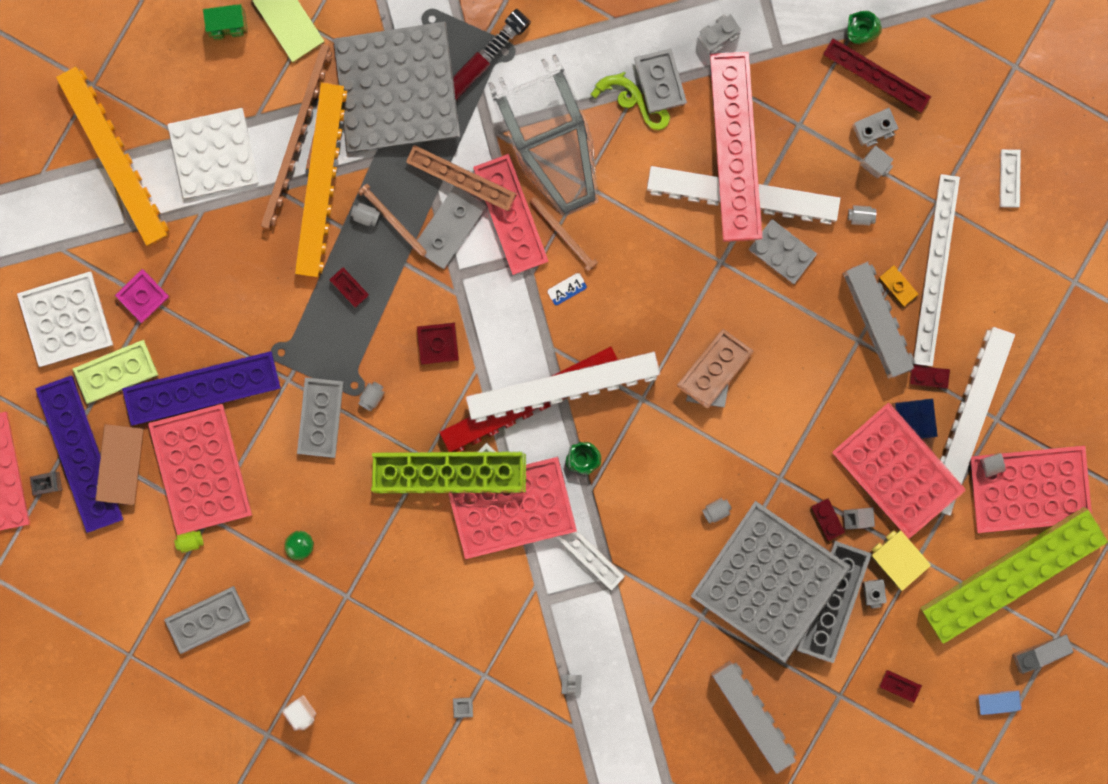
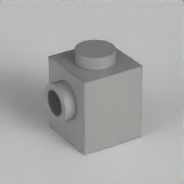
[863,579,887,608]

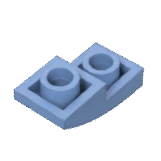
[978,690,1022,715]

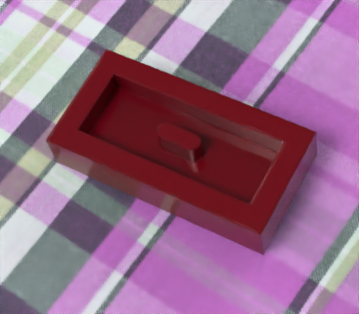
[329,267,369,308]
[909,365,950,388]
[811,498,845,541]
[878,669,922,703]

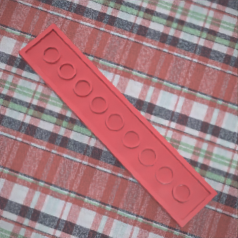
[710,52,762,242]

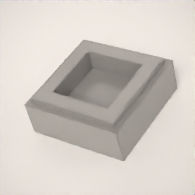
[453,697,473,718]

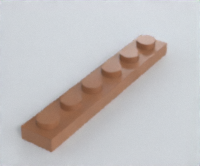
[406,145,517,211]

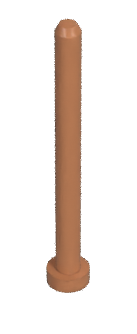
[358,184,427,256]
[530,197,598,271]

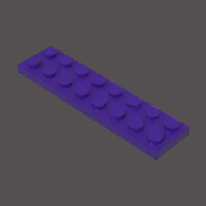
[122,351,281,426]
[35,375,124,533]

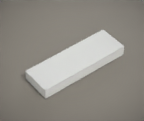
[1000,149,1021,208]

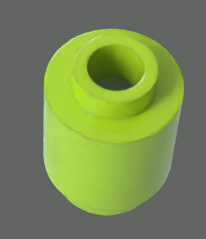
[174,530,204,553]

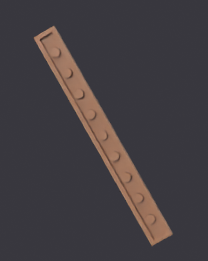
[261,44,332,229]

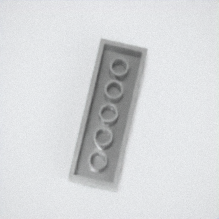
[843,262,915,379]
[795,540,871,663]
[711,661,796,774]

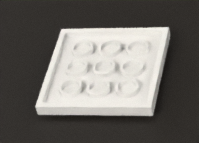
[168,108,259,199]
[17,271,114,367]

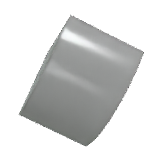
[980,453,1005,478]
[844,508,875,529]

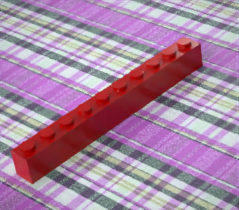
[439,346,618,452]

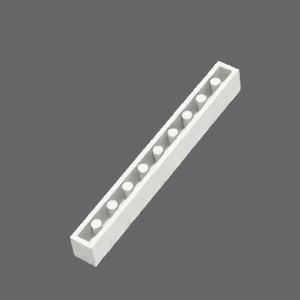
[647,166,840,225]
[940,327,1015,515]
[466,352,660,422]

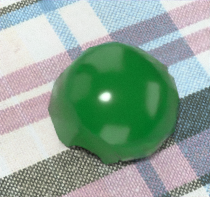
[284,531,314,561]

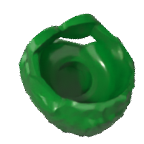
[847,11,882,45]
[565,442,601,474]

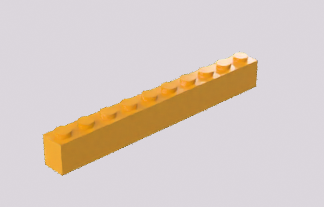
[56,66,170,247]
[295,83,347,277]

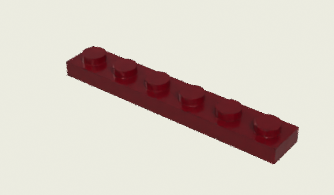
[823,38,931,114]

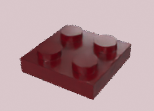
[417,322,459,365]

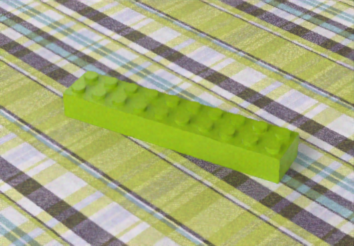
[920,507,1108,644]

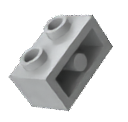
[698,14,741,54]
[852,108,899,147]

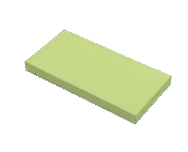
[252,0,325,62]
[73,340,158,404]

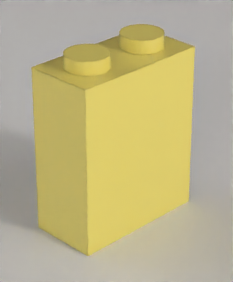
[871,530,931,591]

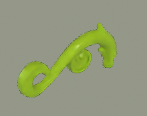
[590,72,670,130]

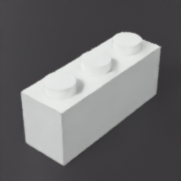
[283,695,317,730]

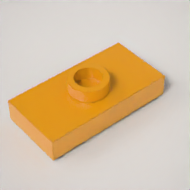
[879,265,918,307]

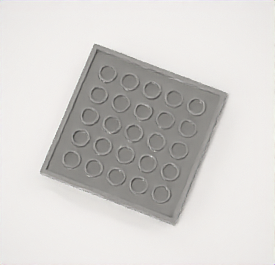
[334,22,460,153]
[691,501,851,662]

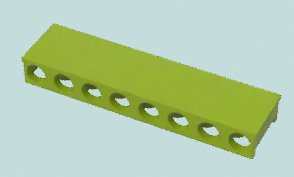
[371,452,526,493]

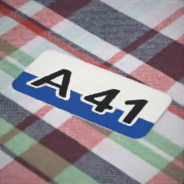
[548,273,587,305]

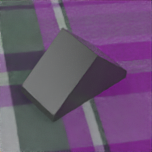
[30,472,62,496]

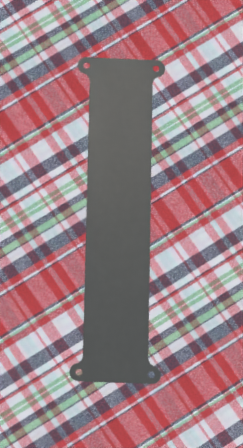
[271,8,516,396]

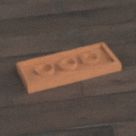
[677,329,754,409]
[95,424,143,505]

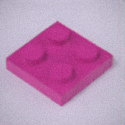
[115,269,170,323]

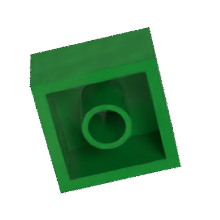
[203,4,248,40]

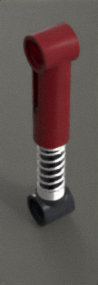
[453,9,531,103]

